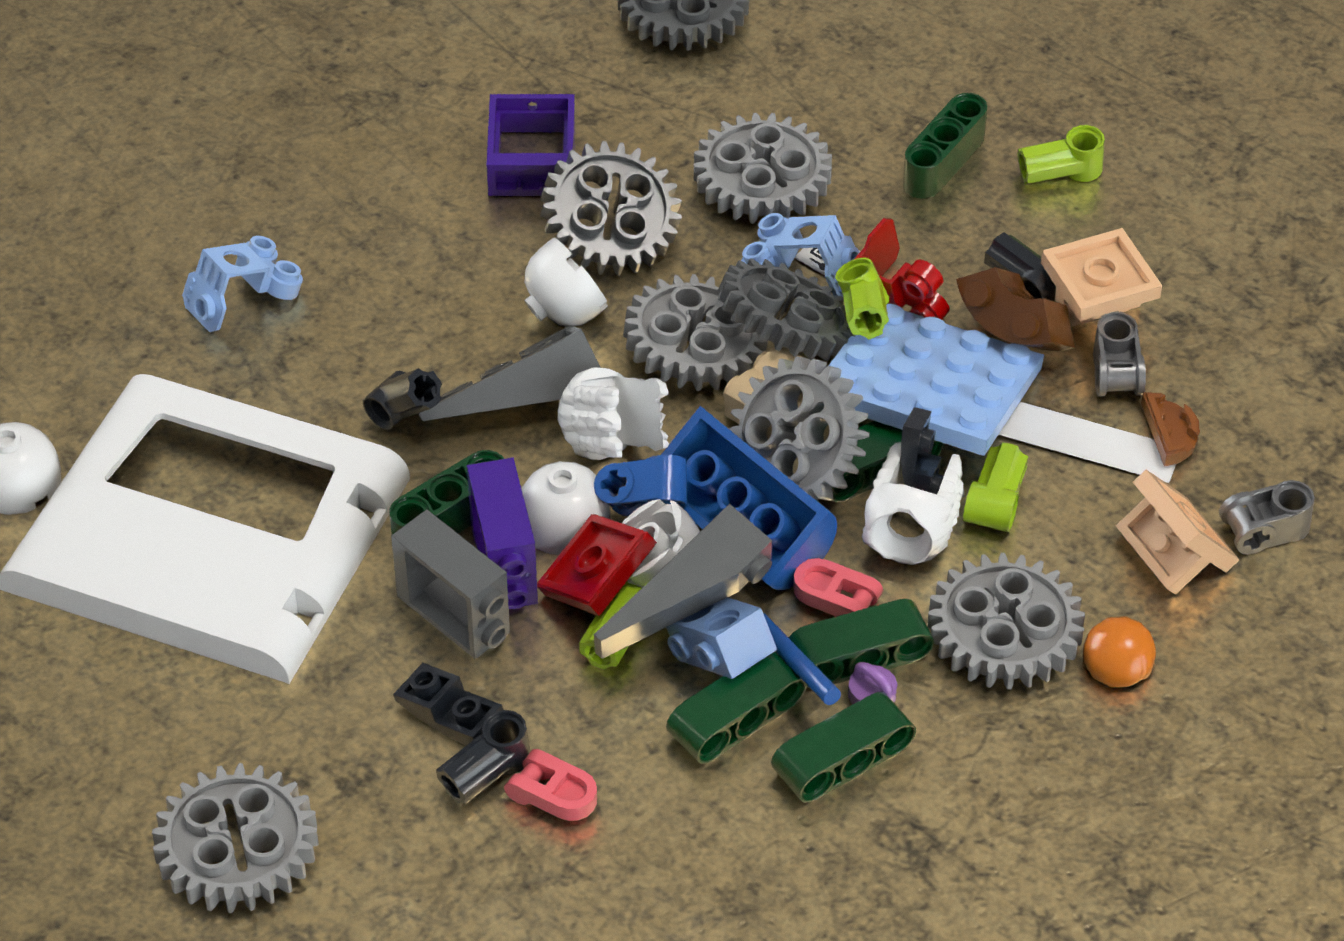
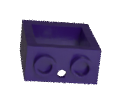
[486,94,575,196]
[467,457,538,609]

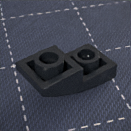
[901,407,944,495]
[393,662,504,746]

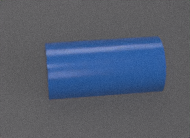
[661,406,837,590]

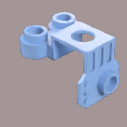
[741,213,860,297]
[182,236,303,332]

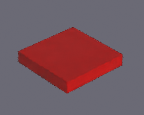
[537,514,657,616]

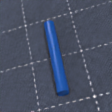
[763,613,841,705]

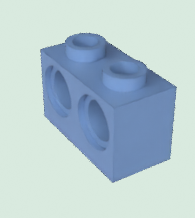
[666,597,777,679]

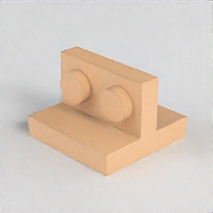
[1041,228,1162,327]
[1115,469,1239,595]

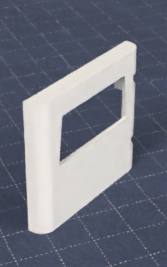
[0,374,410,684]

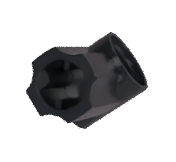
[984,232,1056,301]
[362,368,442,430]
[436,710,530,804]

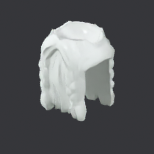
[557,367,669,460]
[861,442,965,565]

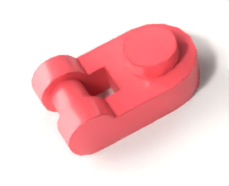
[793,558,883,617]
[504,749,597,821]

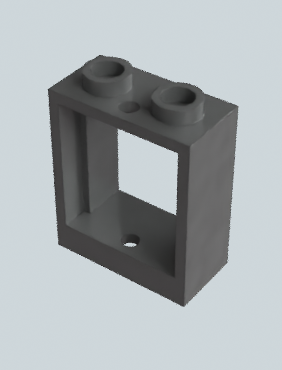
[391,509,510,659]

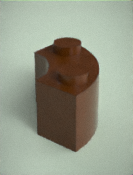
[956,267,1075,351]

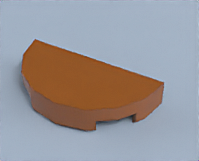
[1141,392,1200,467]

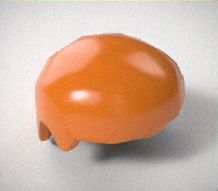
[1083,616,1156,687]

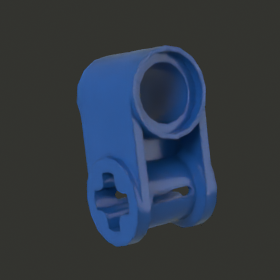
[594,455,688,516]

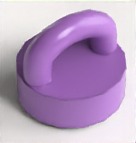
[848,662,897,705]

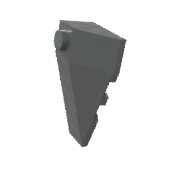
[418,325,601,421]
[594,504,772,659]

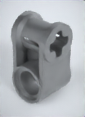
[1093,311,1146,396]
[1219,480,1315,555]

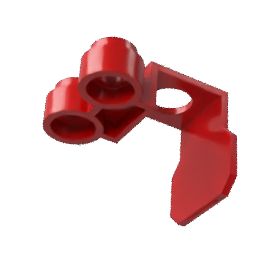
[853,218,950,320]

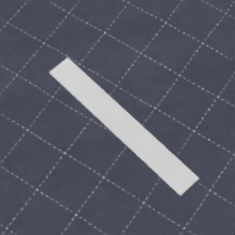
[998,402,1176,483]

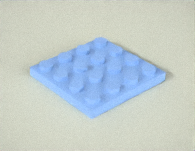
[828,304,1044,456]

